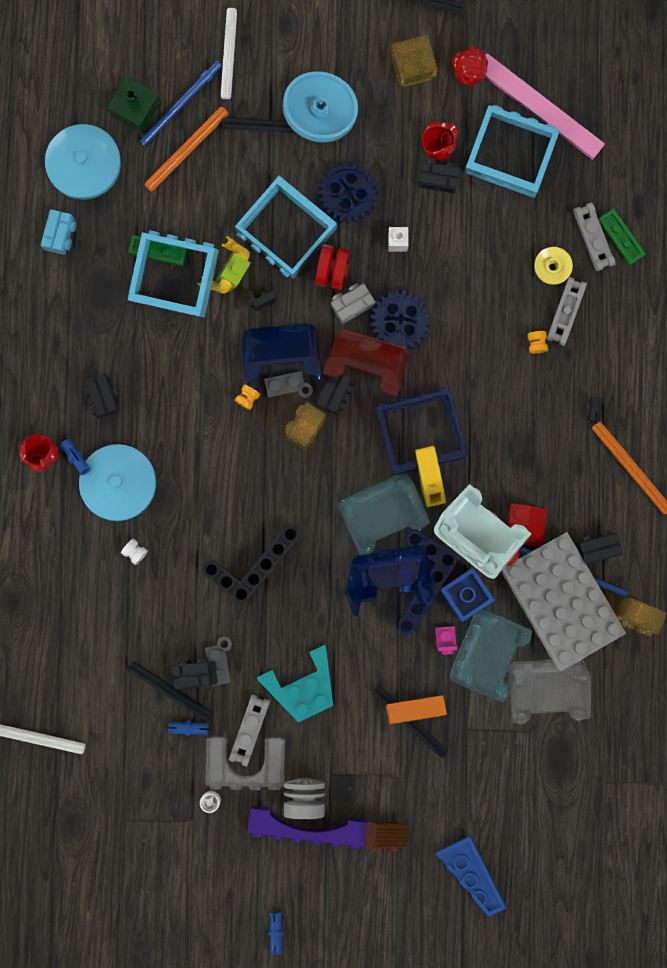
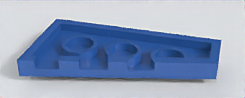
[435,835,506,917]

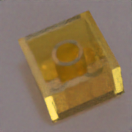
[390,35,438,88]
[285,402,326,451]
[616,598,667,637]

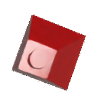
[506,504,547,547]

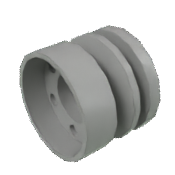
[284,778,325,819]

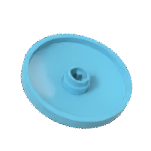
[283,72,358,142]
[45,124,121,200]
[79,444,156,521]

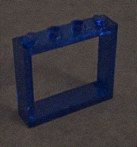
[376,388,468,476]

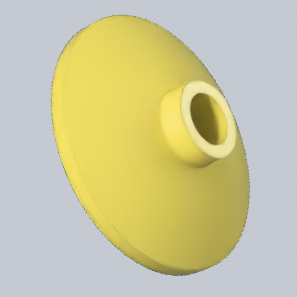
[534,247,573,285]

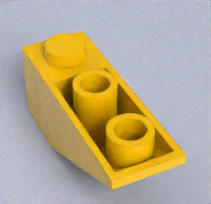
[415,446,446,507]

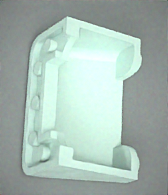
[434,484,531,579]

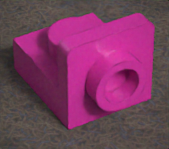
[435,626,458,655]

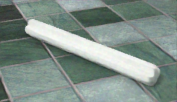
[221,8,237,99]
[0,724,85,754]

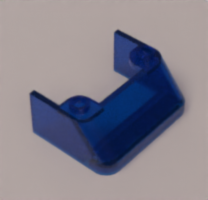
[345,545,432,617]

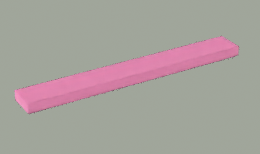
[485,53,605,160]

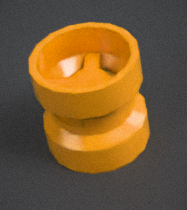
[527,331,548,354]
[234,384,260,410]

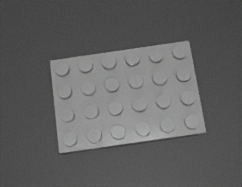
[501,532,626,672]

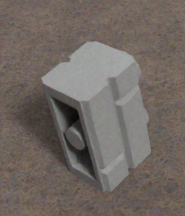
[331,283,375,324]

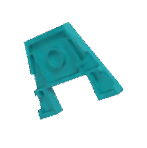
[257,645,333,722]

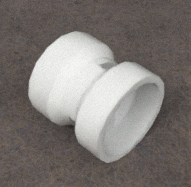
[121,539,148,565]
[200,791,221,813]

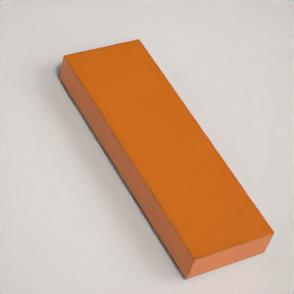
[386,695,447,724]

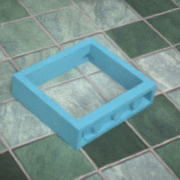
[464,105,560,198]
[235,176,337,279]
[128,230,219,318]

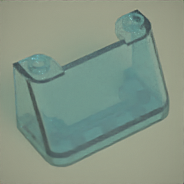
[337,474,430,555]
[450,609,533,703]

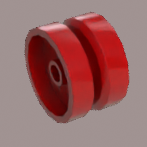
[315,244,350,291]

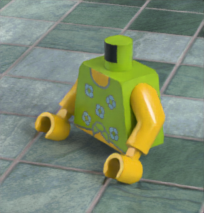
[198,236,250,294]

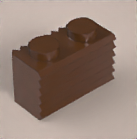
[365,821,409,852]

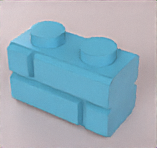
[40,210,76,255]

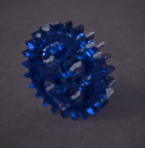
[318,162,379,224]
[370,290,431,352]

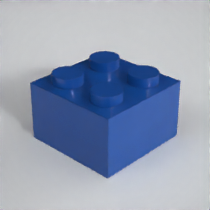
[439,568,495,622]

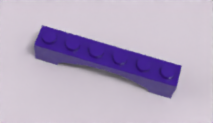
[248,806,368,849]

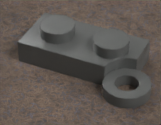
[264,371,313,398]
[205,636,232,686]

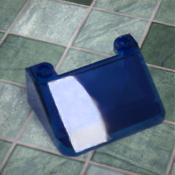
[242,324,322,386]

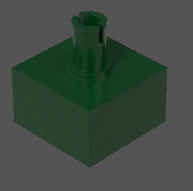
[107,76,162,134]

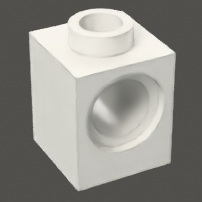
[388,227,408,252]

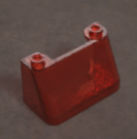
[323,330,409,396]

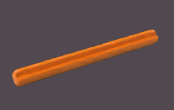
[145,106,228,191]
[592,422,667,515]

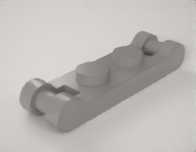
[573,202,615,271]
[546,277,587,346]
[229,694,270,767]

